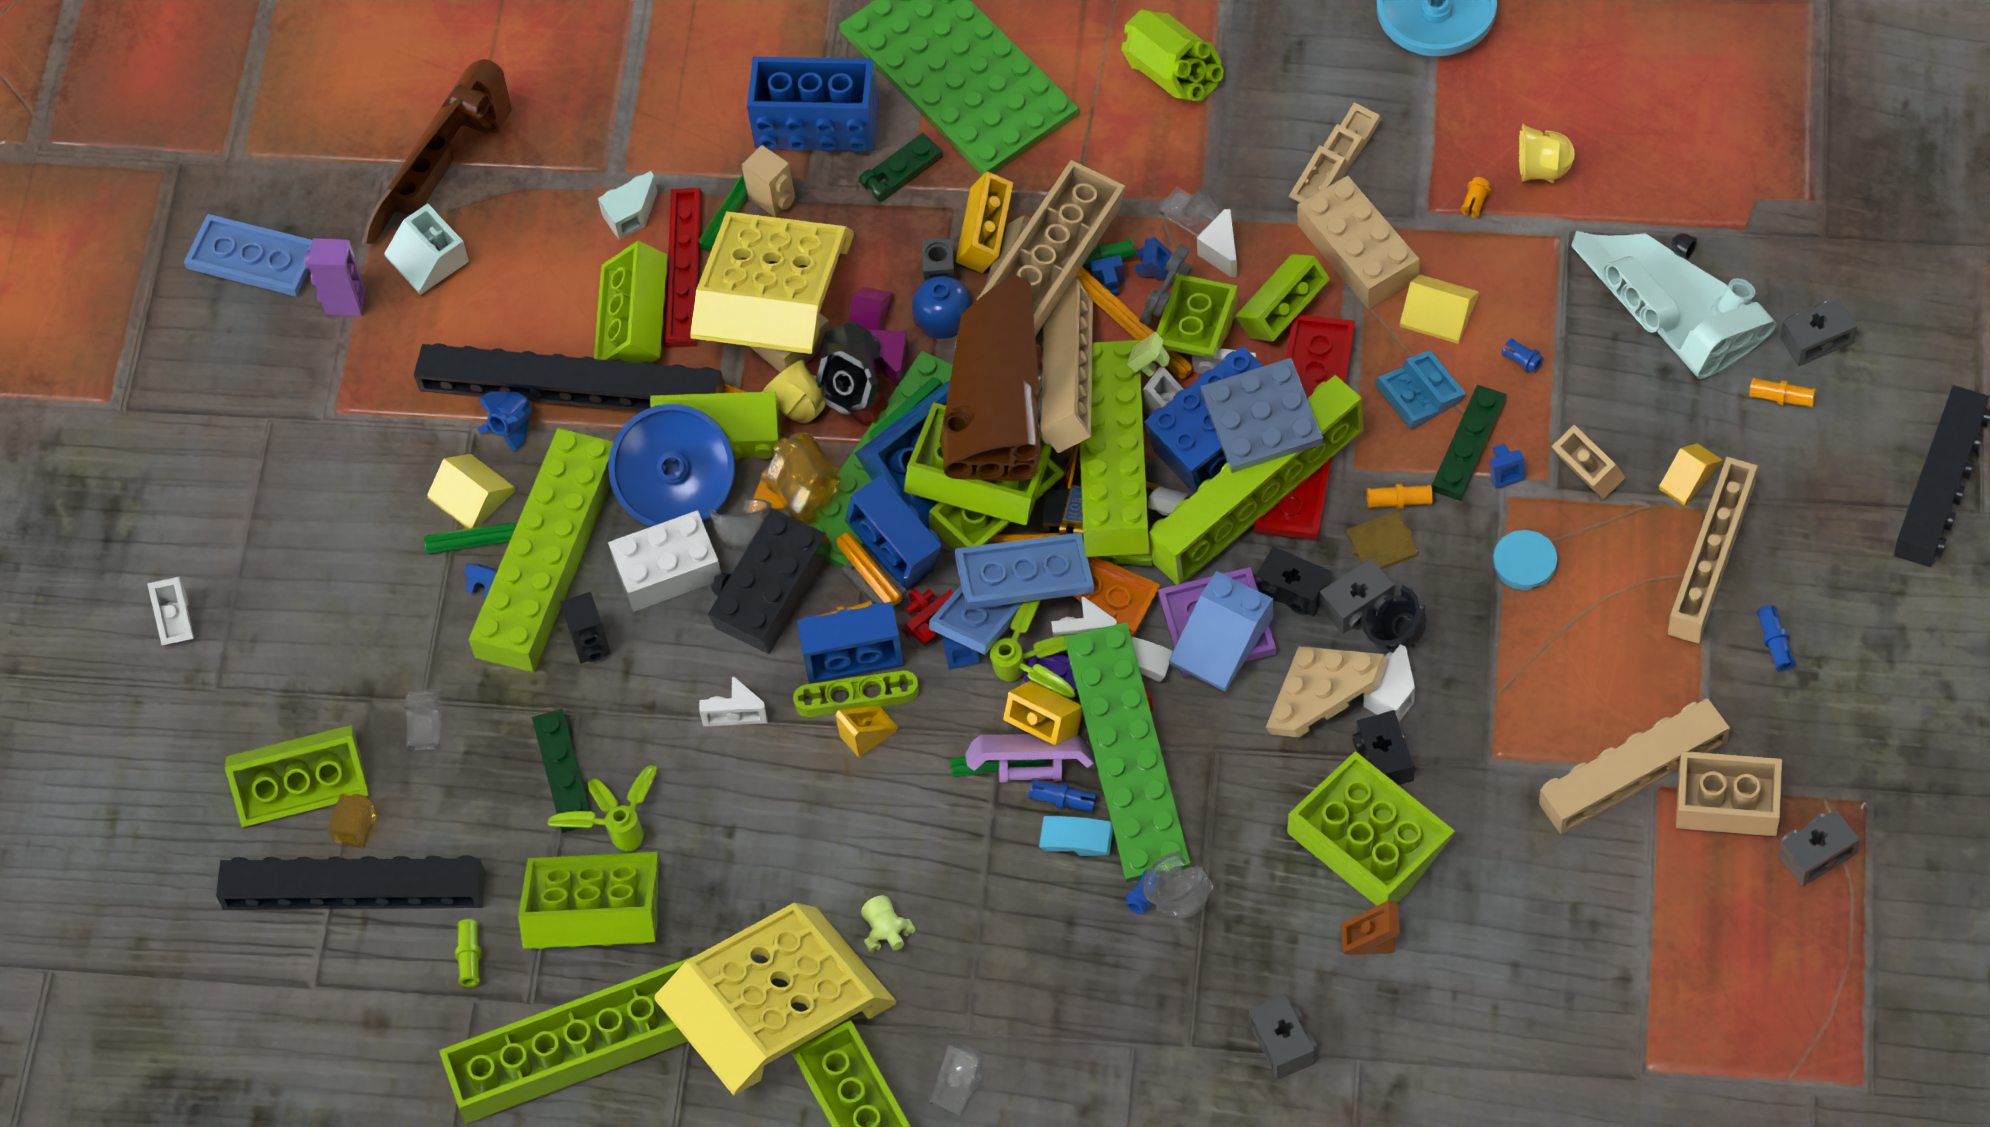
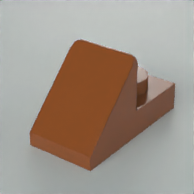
[1341,900,1400,955]

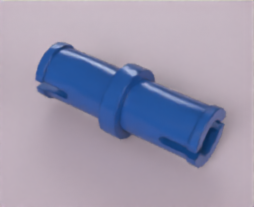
[1756,605,1796,672]
[1028,778,1097,813]

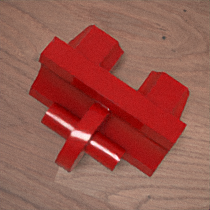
[902,589,953,646]

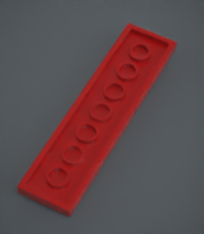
[1254,314,1355,540]

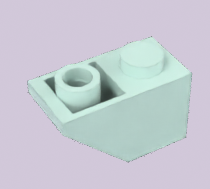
[598,171,658,240]

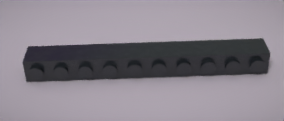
[414,343,726,411]

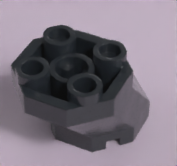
[816,321,881,415]

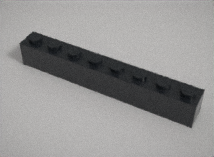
[216,855,486,910]

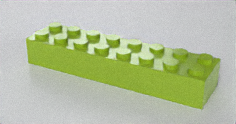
[1080,340,1149,557]
[1149,375,1363,585]
[469,428,613,673]
[439,956,694,1124]

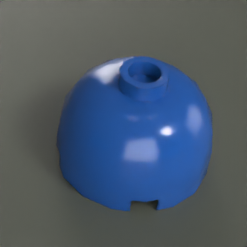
[912,276,972,339]

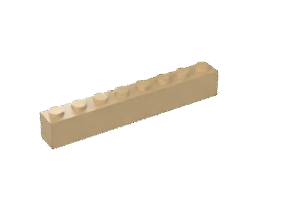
[1039,278,1093,453]

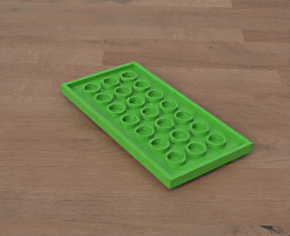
[839,0,1080,176]

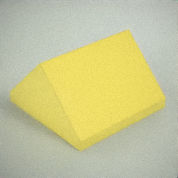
[1400,274,1479,344]
[427,454,516,529]

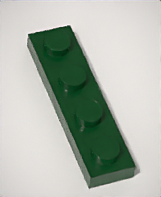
[1432,385,1507,501]
[532,708,590,833]

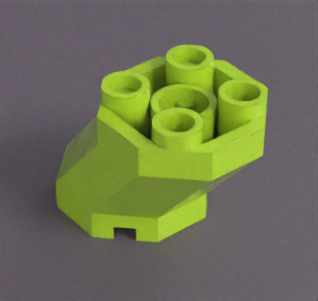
[1121,9,1224,101]

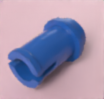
[1502,338,1544,373]
[1126,870,1162,914]

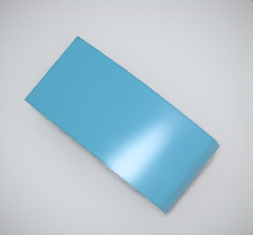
[1039,816,1113,856]

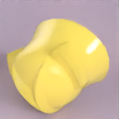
[1519,123,1575,183]
[762,360,826,423]

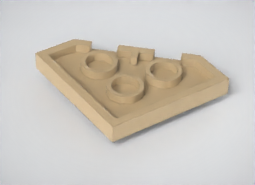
[1266,646,1388,737]

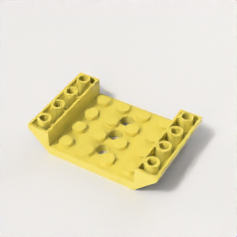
[690,211,854,354]
[654,902,896,1096]

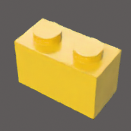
[1003,681,1082,746]

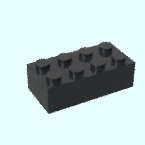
[708,508,832,654]

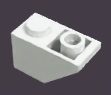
[1363,644,1415,722]

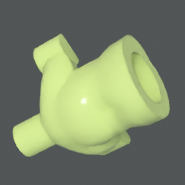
[861,895,916,953]

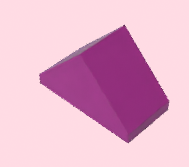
[848,287,894,330]
[867,329,909,387]

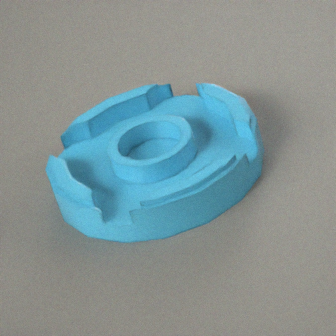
[1493,530,1558,591]

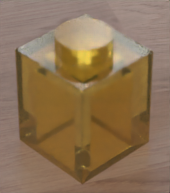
[327,794,377,849]

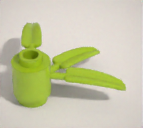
[990,600,1075,698]
[548,765,658,852]

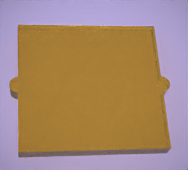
[1346,511,1419,569]

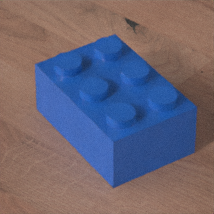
[845,475,942,592]
[797,602,904,684]

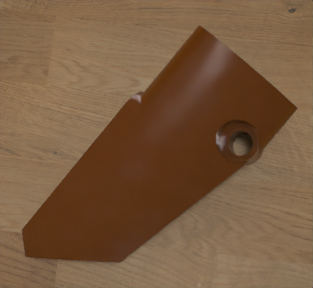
[362,59,512,244]
[939,273,1041,481]

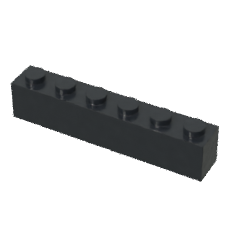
[1894,385,1990,567]

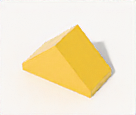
[1659,443,1723,506]
[835,705,899,758]

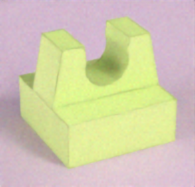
[1127,332,1170,377]

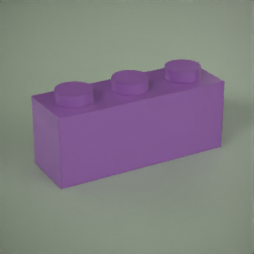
[305,238,366,316]

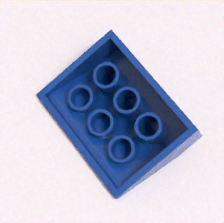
[854,381,950,526]

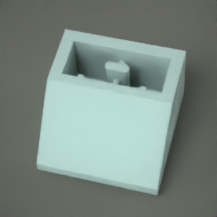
[384,203,469,295]

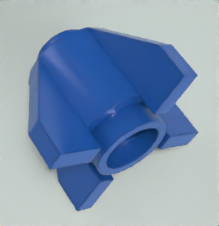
[477,392,532,451]

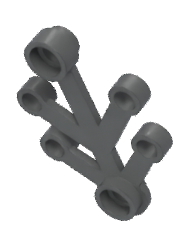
[1139,244,1192,326]

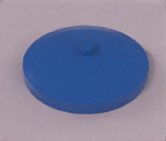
[608,404,735,527]

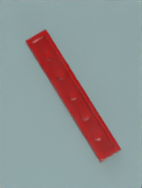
[665,188,702,348]

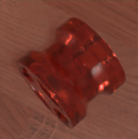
[851,391,888,427]

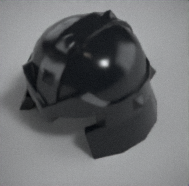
[1361,585,1426,649]

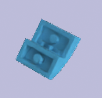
[1375,350,1466,429]

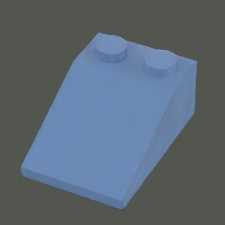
[1169,571,1273,692]

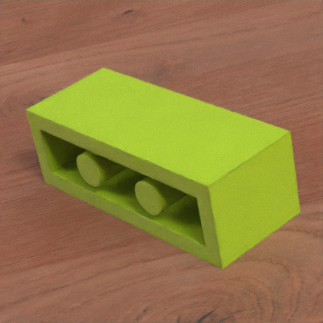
[1235,254,1330,342]

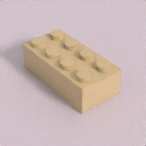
[1297,176,1419,309]

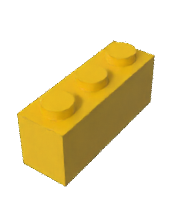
[955,171,1013,273]

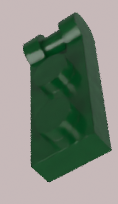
[858,133,943,202]

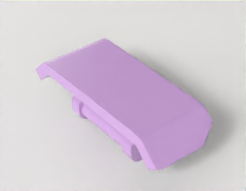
[965,734,1095,783]

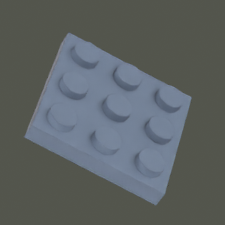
[1200,358,1323,473]

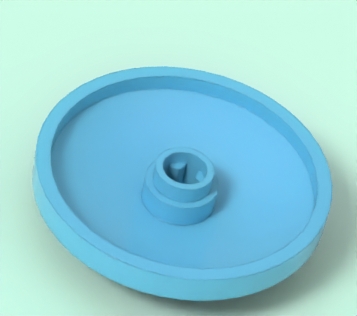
[1377,0,1497,56]

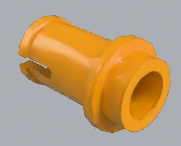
[1460,177,1491,218]

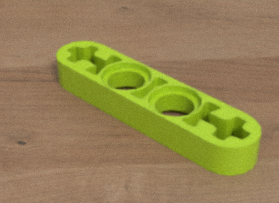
[793,670,919,717]

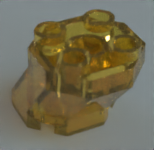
[761,431,840,524]

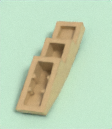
[1288,102,1382,204]

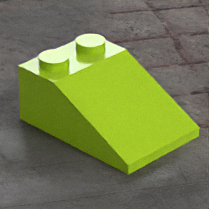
[1156,274,1237,359]

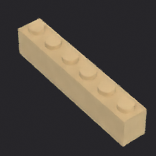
[1668,457,1758,644]
[1539,698,1730,835]

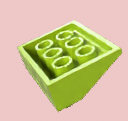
[904,402,1052,525]
[1287,751,1455,906]
[518,852,659,949]

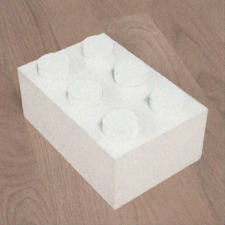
[608,510,721,612]

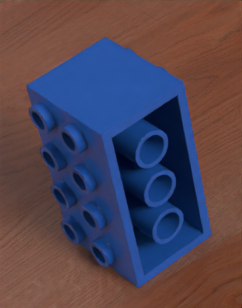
[747,57,879,152]
[1144,346,1263,494]

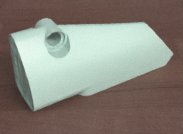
[1571,231,1777,379]

